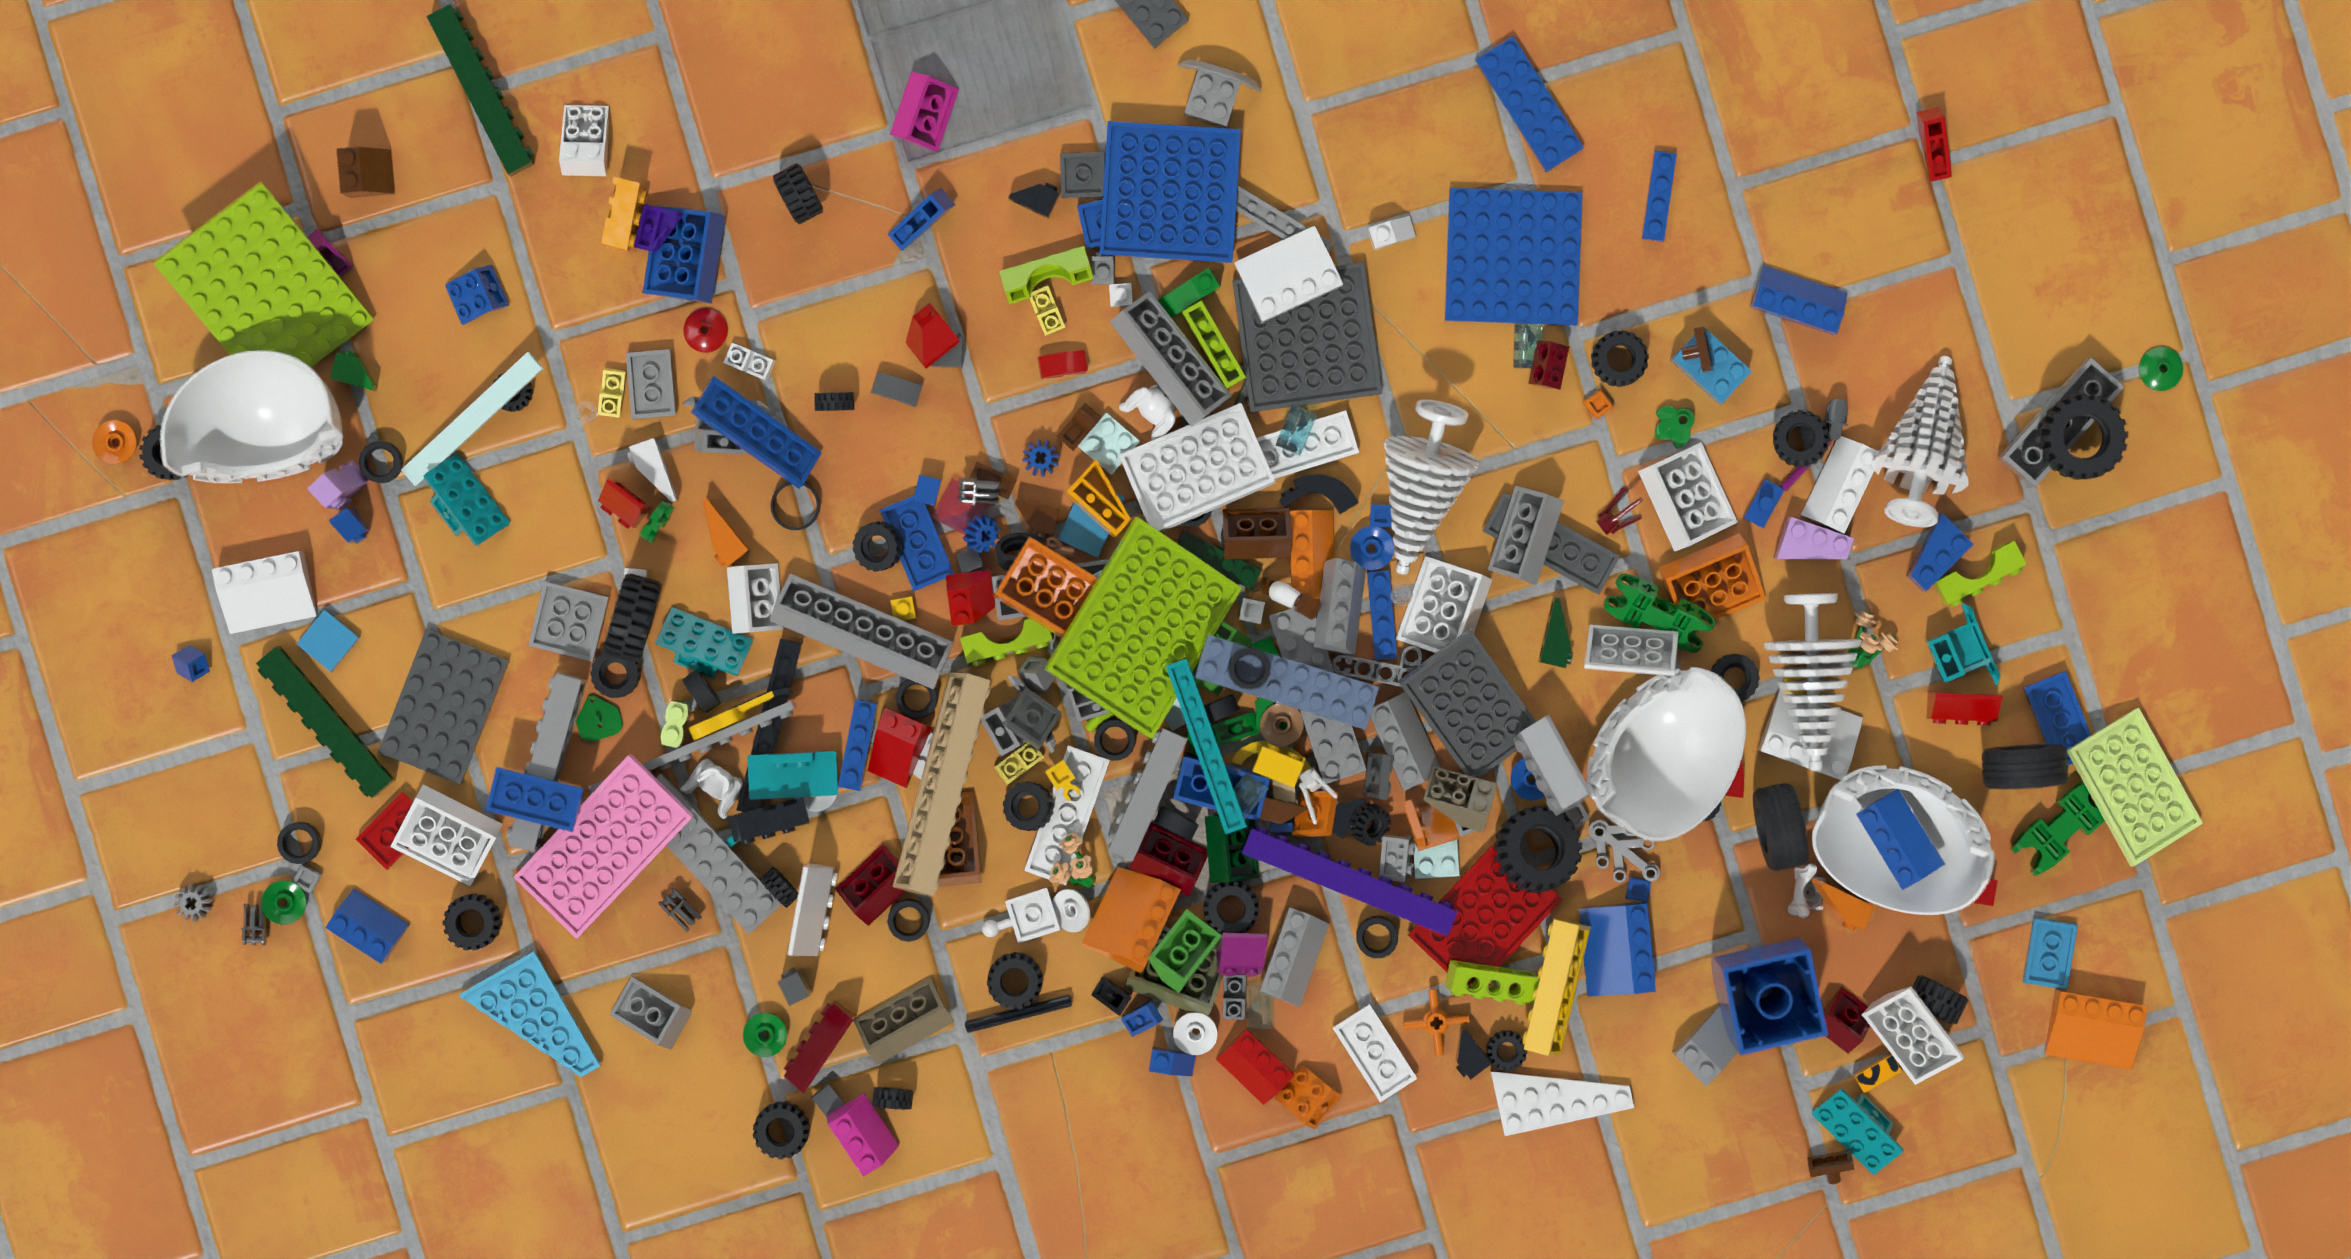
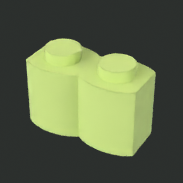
[661,701,691,748]

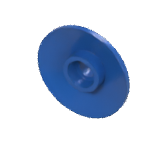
[1350,526,1394,570]
[1510,758,1545,801]

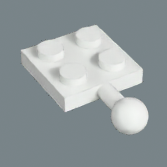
[982,887,1061,943]

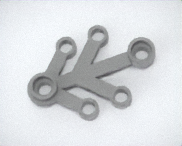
[1589,819,1660,883]

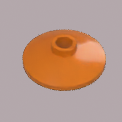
[92,420,137,464]

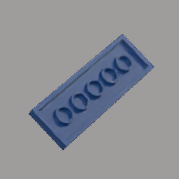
[1475,36,1584,172]
[691,376,822,489]

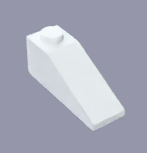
[627,438,678,503]

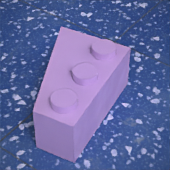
[307,460,370,510]
[1773,517,1854,560]

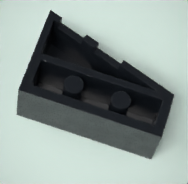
[727,797,810,845]

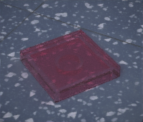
[932,479,989,535]

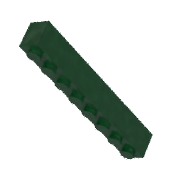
[426,4,535,176]
[256,646,395,798]

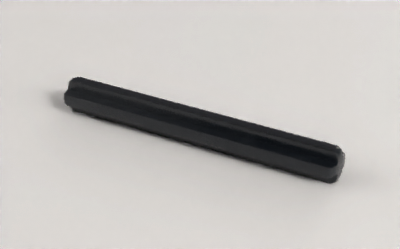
[965,995,1072,1033]

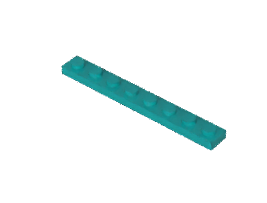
[1166,659,1247,834]

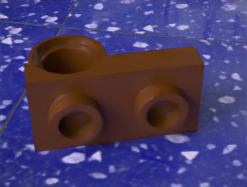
[1056,403,1102,451]

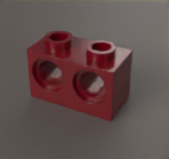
[1528,341,1570,390]

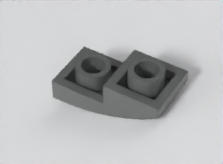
[870,372,922,407]
[1222,974,1246,1020]
[811,1083,846,1115]

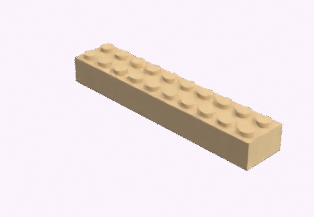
[893,673,990,896]

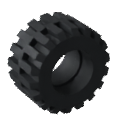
[773,163,823,225]
[1591,330,1649,387]
[1773,410,1829,468]
[139,425,188,480]
[1204,881,1259,934]
[443,894,502,951]
[987,952,1043,1010]
[1912,975,1969,1024]
[753,1101,810,1159]

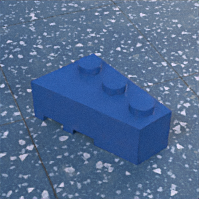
[1906,513,1974,591]

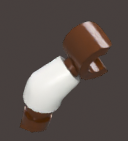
[1261,577,1321,619]

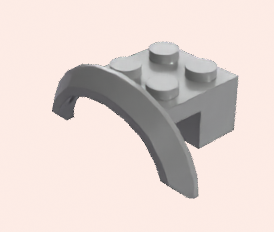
[1177,59,1261,128]
[682,397,768,454]
[981,675,1056,756]

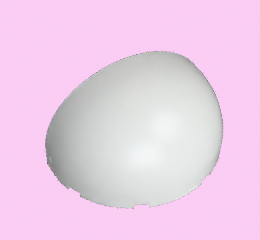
[161,351,343,483]
[1587,667,1746,841]
[1812,765,1994,915]

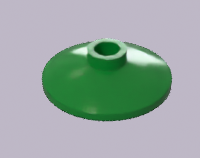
[2139,347,2183,391]
[261,880,306,925]
[743,1013,787,1057]

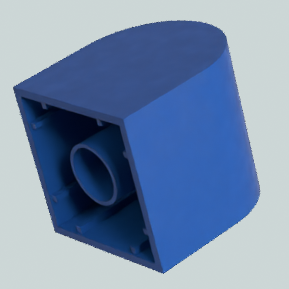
[1711,938,1828,1055]

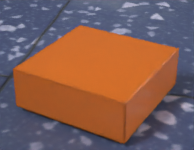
[1583,389,1614,420]

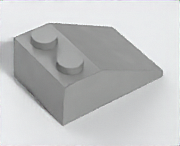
[610,976,693,1050]
[1672,1006,1738,1086]

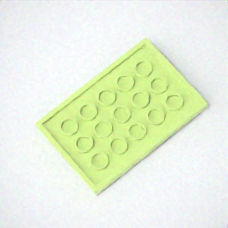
[2067,708,2203,867]

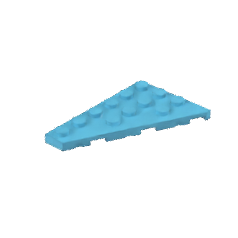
[459,951,601,1077]

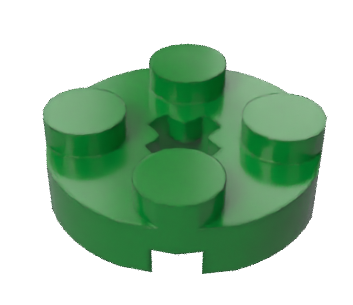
[639,500,675,543]

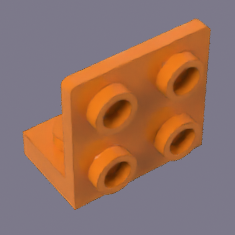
[1403,800,1460,851]
[1275,1064,1342,1130]

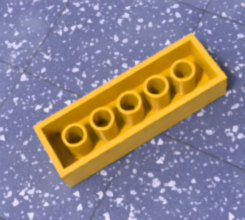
[1523,919,1591,1056]

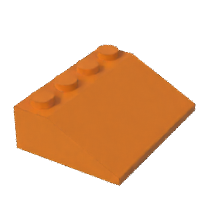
[1658,533,1766,623]
[993,537,1098,638]
[1081,867,1181,973]
[2044,989,2148,1070]

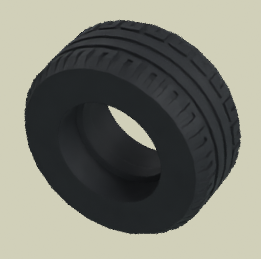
[1981,744,2069,789]
[1753,783,1809,871]

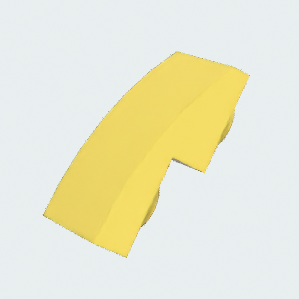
[1029,284,1065,336]
[598,368,627,418]
[994,742,1044,785]

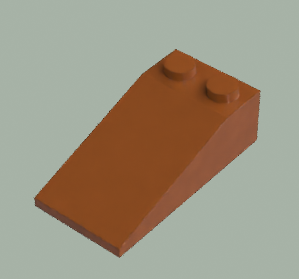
[938,791,982,887]

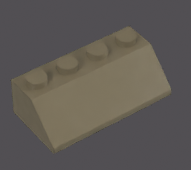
[853,977,954,1065]

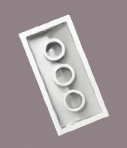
[1801,436,1880,534]

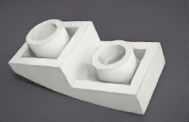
[723,343,776,381]

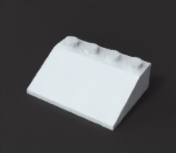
[1234,226,1343,323]
[1638,442,1738,552]
[212,551,317,634]
[1396,556,1493,653]
[1584,625,1678,676]
[1757,688,1863,780]
[390,785,503,886]
[788,863,838,956]
[1862,987,1965,1085]

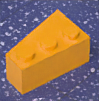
[601,177,647,252]
[1065,459,1131,539]

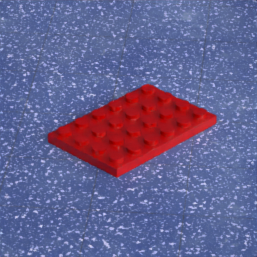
[1407,839,1563,996]

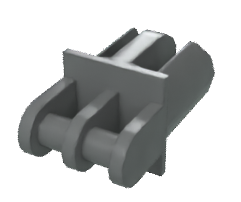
[1824,399,1848,441]
[958,477,1000,505]
[658,888,702,932]
[241,904,268,945]

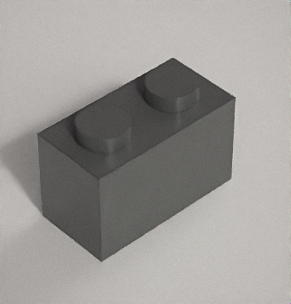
[778,968,813,1006]

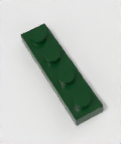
[1177,531,1262,590]

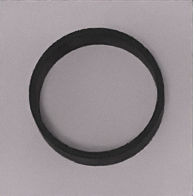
[771,482,820,530]

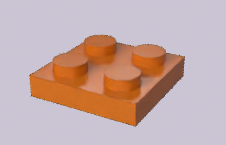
[1292,791,1338,837]

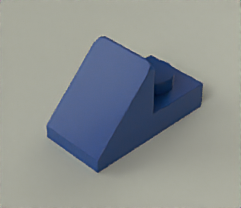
[1120,1001,1163,1037]

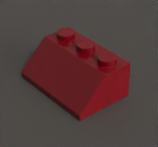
[1129,822,1208,896]
[835,844,905,926]

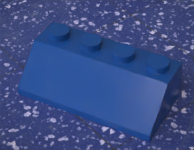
[1749,265,1848,335]
[1173,752,1270,821]
[1856,789,1945,890]

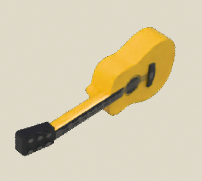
[688,687,793,741]

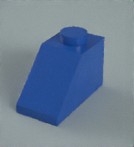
[329,508,370,544]
[1149,1047,1196,1076]

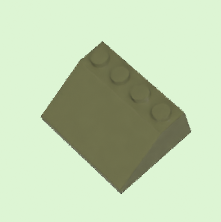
[1124,926,1223,1016]

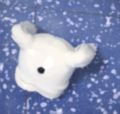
[1119,384,1176,440]
[680,759,742,819]
[1787,864,1826,919]

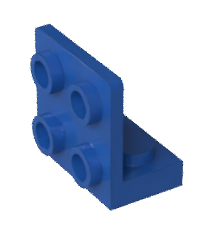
[445,265,509,325]

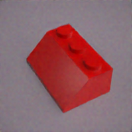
[1927,692,2002,726]
[1216,1027,1295,1105]

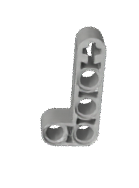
[1332,646,1422,686]

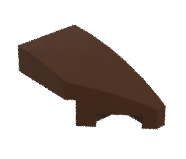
[1260,796,1307,824]

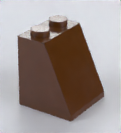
[336,146,394,198]

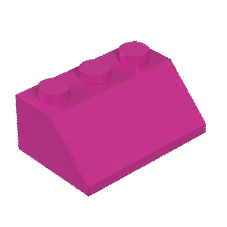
[890,72,959,152]
[826,1092,899,1177]

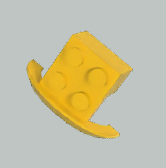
[1232,741,1311,792]

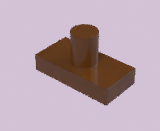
[1682,327,1714,372]
[1807,1150,1854,1184]

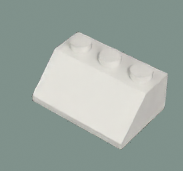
[727,563,783,634]

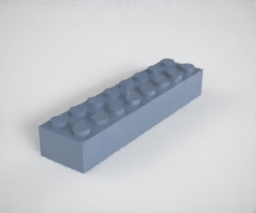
[1194,635,1379,730]

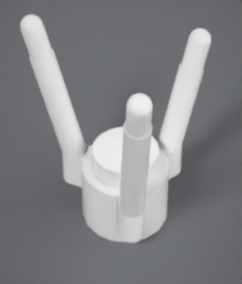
[1299,768,1338,824]

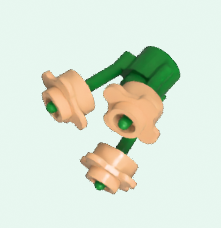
[1848,611,1898,669]
[1049,832,1096,888]

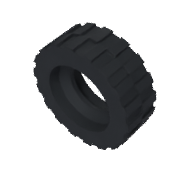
[852,521,904,572]
[590,652,641,698]
[1711,654,1760,702]
[1003,781,1054,831]

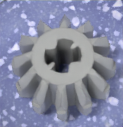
[174,884,213,922]

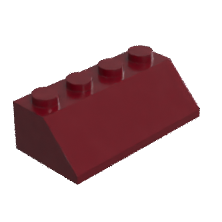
[783,1001,857,1093]

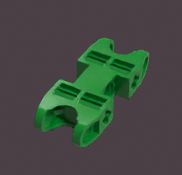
[1603,574,1716,653]
[2010,781,2105,876]

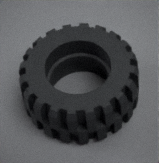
[2038,394,2129,480]
[603,573,662,662]
[1493,806,1582,893]

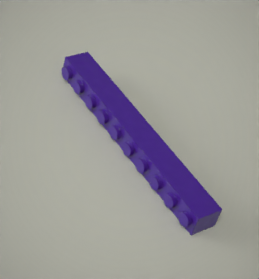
[1241,826,1458,936]

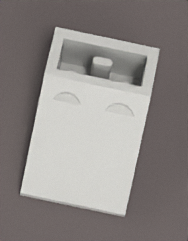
[559,105,609,176]

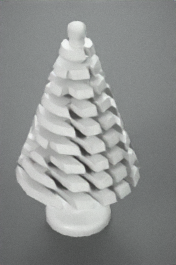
[1873,356,1968,527]
[1384,400,1479,575]
[1763,593,1862,771]

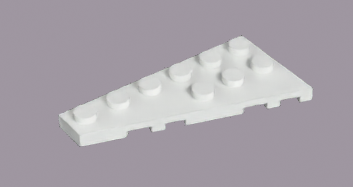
[1490,1071,1634,1136]

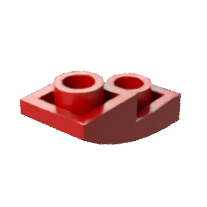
[1037,350,1088,379]

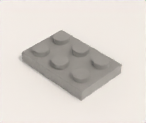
[626,349,676,420]

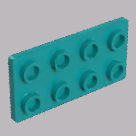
[423,454,510,546]
[656,607,753,679]
[747,751,838,800]
[1812,1088,1904,1175]

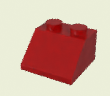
[946,570,995,626]

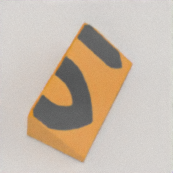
[1852,1052,1902,1093]

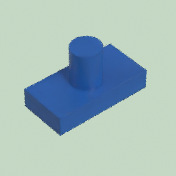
[1743,479,1784,529]

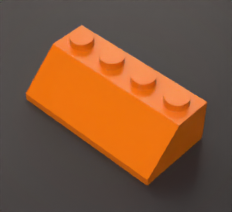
[1289,510,1334,599]

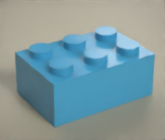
[1670,326,1752,405]

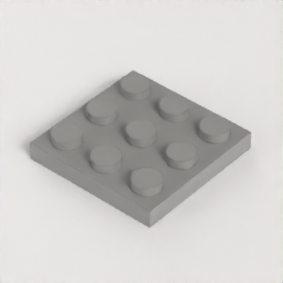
[528,581,610,662]

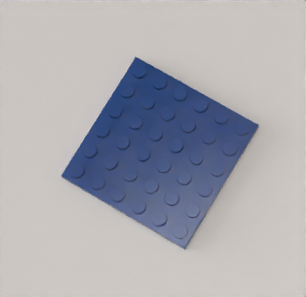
[1100,121,1241,263]
[1444,188,1582,326]

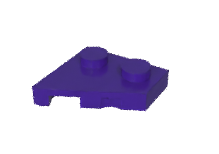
[634,204,683,253]

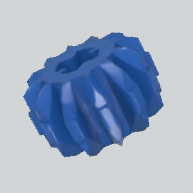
[1022,439,1060,477]
[962,515,1001,553]

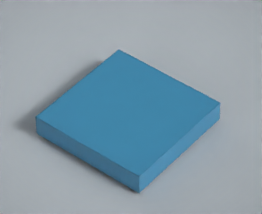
[296,610,360,672]

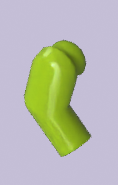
[1085,712,1114,732]

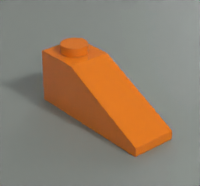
[703,498,750,567]
[1811,878,1875,931]

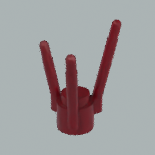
[1596,487,1643,535]

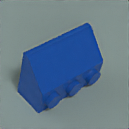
[325,889,409,964]

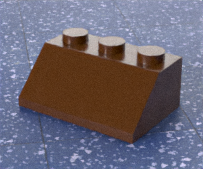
[1223,508,1291,559]

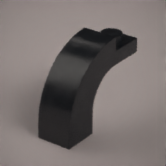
[1279,474,1359,515]

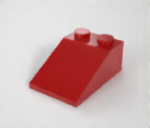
[598,479,652,529]
[867,708,932,788]

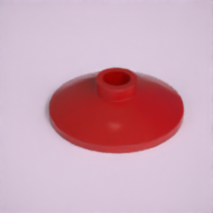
[683,308,728,353]

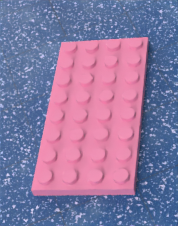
[514,754,694,939]

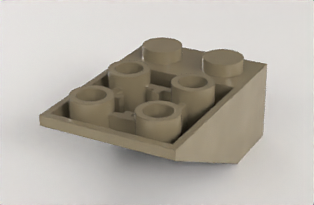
[1423,766,1497,832]

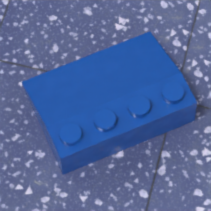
[642,206,725,304]
[1579,902,1656,996]

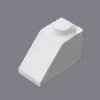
[1367,216,1416,251]

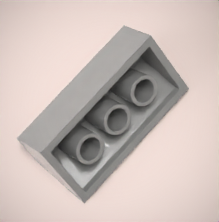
[1488,486,1564,585]
[1313,558,1366,656]
[1370,692,1441,791]
[1514,715,1592,816]
[1258,907,1329,1007]

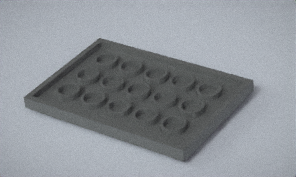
[1398,628,1536,778]
[378,629,509,785]

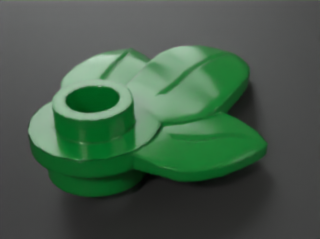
[1655,406,1695,449]

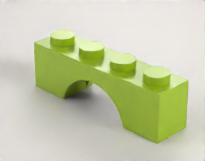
[999,246,1094,304]
[1933,541,2027,607]
[960,619,1053,666]

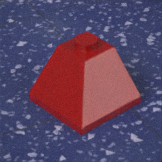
[905,303,961,369]

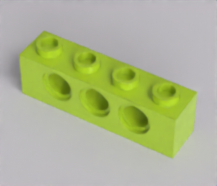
[1182,300,1246,389]
[1445,960,1540,1005]

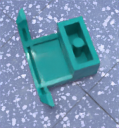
[1926,603,2001,685]

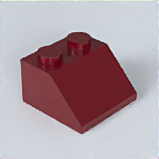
[1823,987,1870,1054]

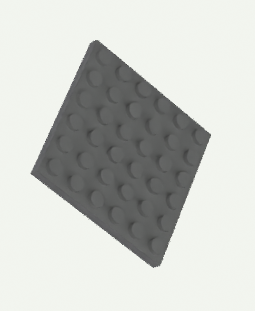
[1232,262,1382,412]

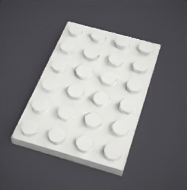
[1119,403,1275,532]

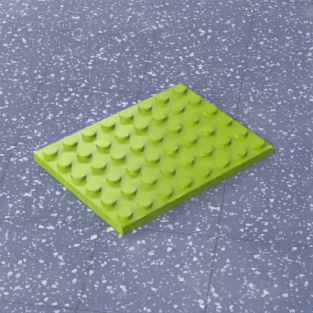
[153,181,374,368]
[1044,517,1242,739]

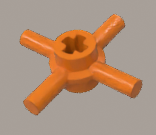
[1403,989,1470,1056]

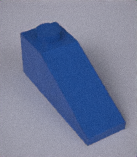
[888,188,955,251]

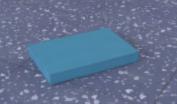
[1058,493,1125,558]
[2022,917,2078,990]

